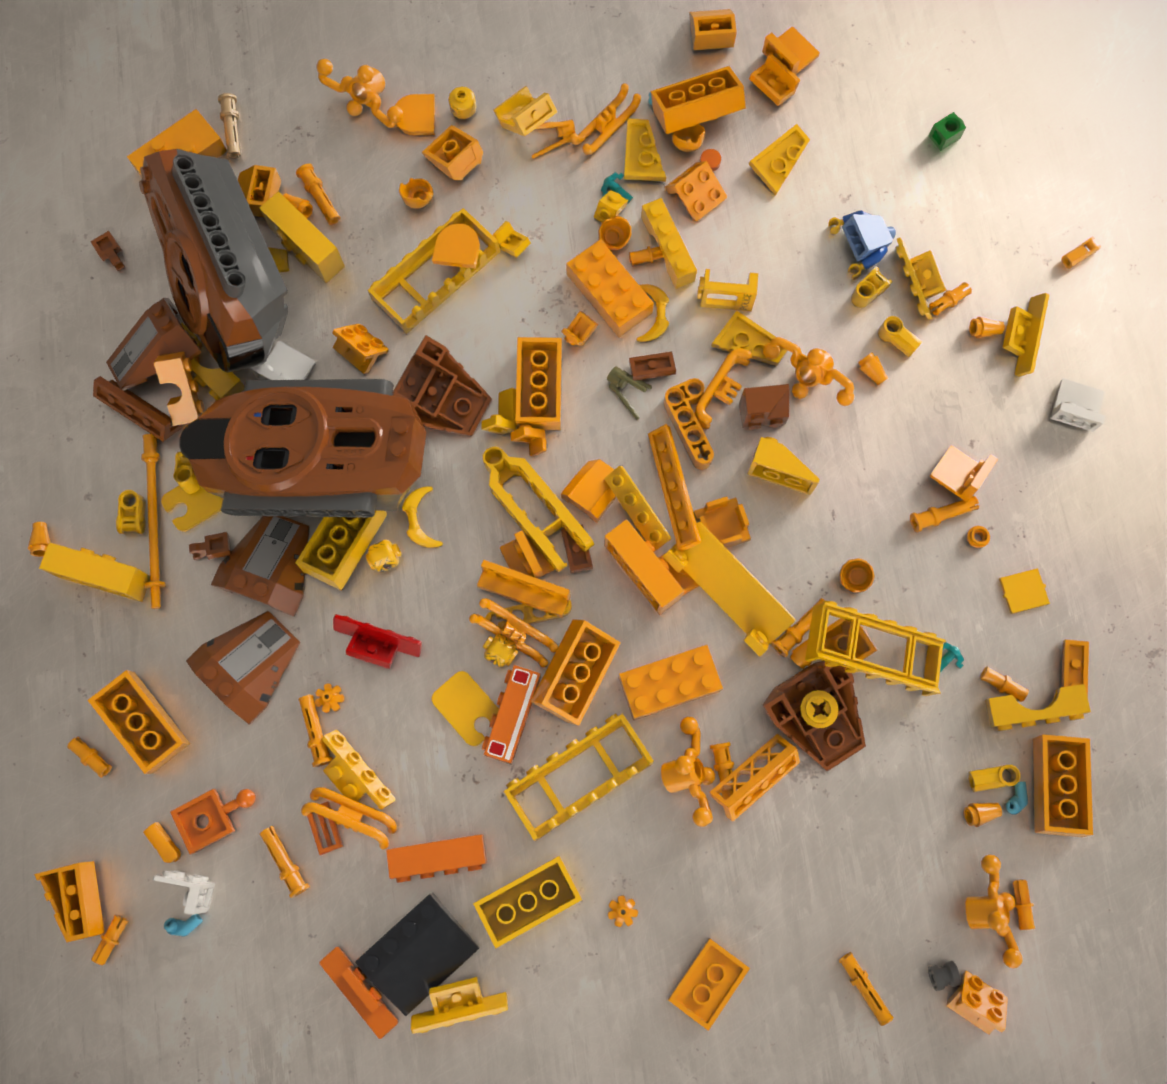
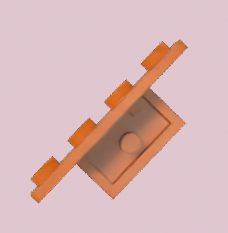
[319,947,399,1039]

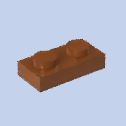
[629,351,676,381]
[561,524,593,574]

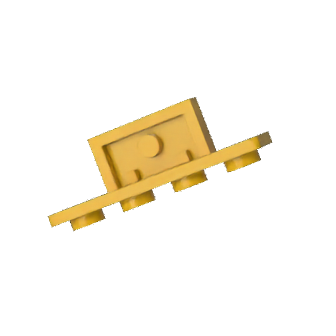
[895,237,947,320]
[1002,293,1049,377]
[605,466,671,551]
[322,730,395,810]
[411,977,508,1034]

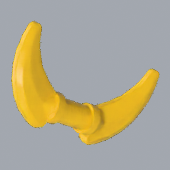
[637,284,669,342]
[402,486,443,548]

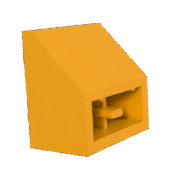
[689,9,737,50]
[238,165,281,217]

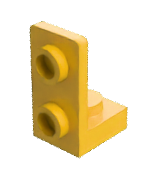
[481,388,516,435]

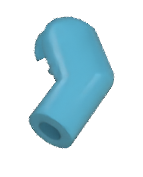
[1006,782,1028,815]
[164,914,203,937]

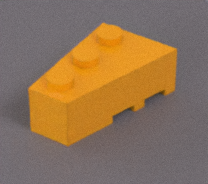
[34,861,105,942]

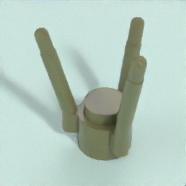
[607,366,652,420]

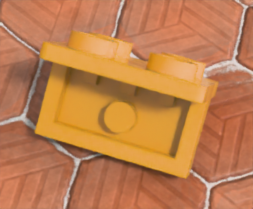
[332,324,389,374]
[500,530,555,578]
[947,971,1008,1035]

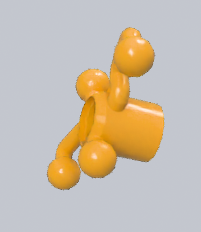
[316,59,404,128]
[763,337,854,406]
[661,717,716,827]
[965,854,1022,969]

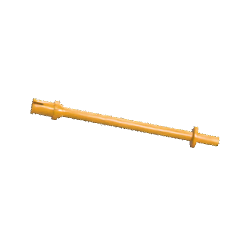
[141,434,166,609]

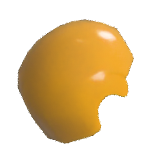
[672,124,705,152]
[399,178,433,209]
[598,216,632,251]
[839,558,875,593]

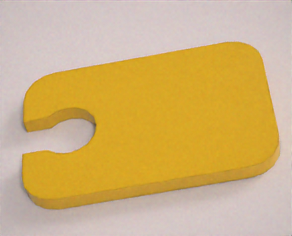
[161,486,223,532]
[431,671,499,746]

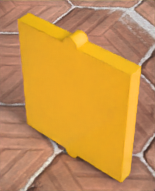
[999,568,1050,614]

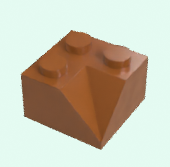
[739,384,790,430]

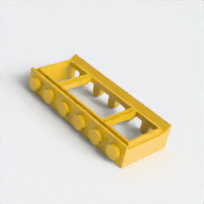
[367,208,500,334]
[805,601,946,696]
[503,713,654,841]

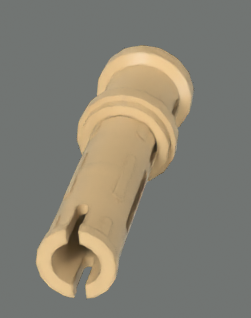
[218,93,241,158]

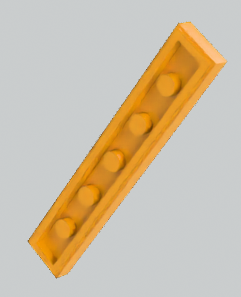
[648,424,701,552]

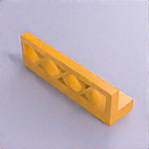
[477,560,571,618]
[710,734,800,822]

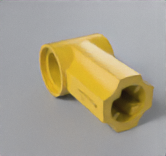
[878,316,922,357]
[968,765,1020,792]

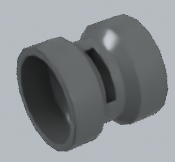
[928,961,961,991]

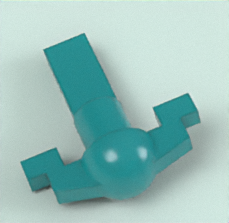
[601,172,633,203]
[940,642,964,672]

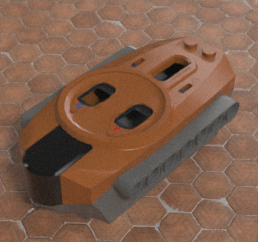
[139,149,288,373]
[179,379,426,518]

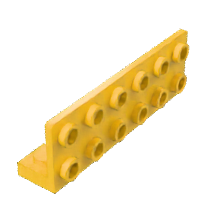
[662,522,795,657]

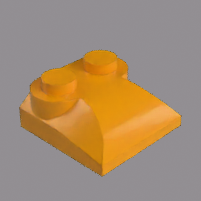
[824,618,877,660]

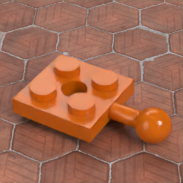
[170,789,256,855]

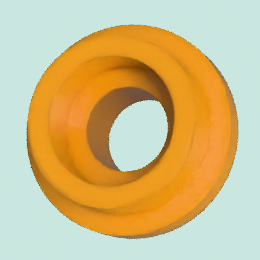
[967,526,990,548]

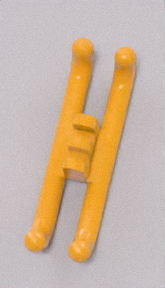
[570,83,641,155]
[695,349,752,429]
[469,598,558,668]
[301,787,397,850]

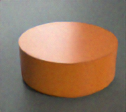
[700,149,721,171]

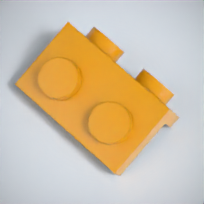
[749,54,800,106]

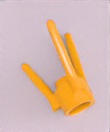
[532,119,576,159]

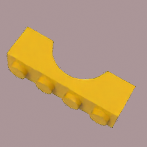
[641,198,697,289]
[181,323,244,401]
[985,684,1091,731]

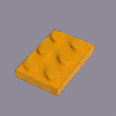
[668,938,750,1031]

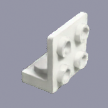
[250,341,316,380]
[1050,378,1106,432]
[153,870,215,915]

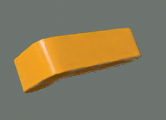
[664,378,714,470]

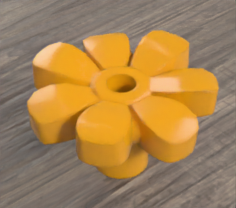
[315,683,345,713]
[608,895,638,927]

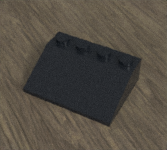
[355,893,479,1016]

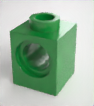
[928,112,967,151]

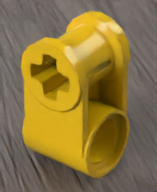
[851,267,893,308]
[173,450,201,494]
[116,490,146,534]

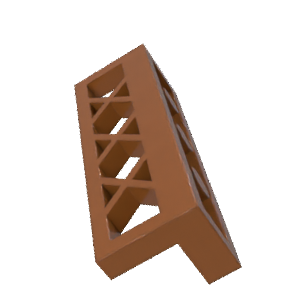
[93,376,182,442]

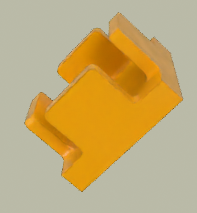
[693,496,751,548]

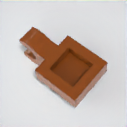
[90,231,125,271]
[189,532,231,560]

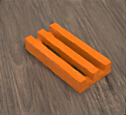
[307,801,344,855]

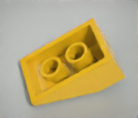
[747,437,820,495]

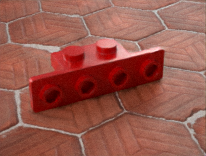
[333,614,422,669]

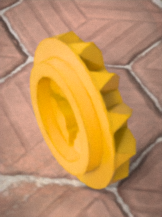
[800,690,838,729]

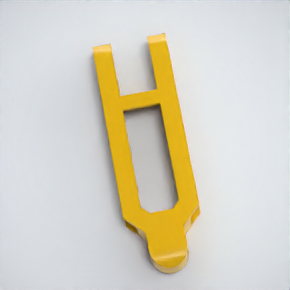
[483,446,595,573]

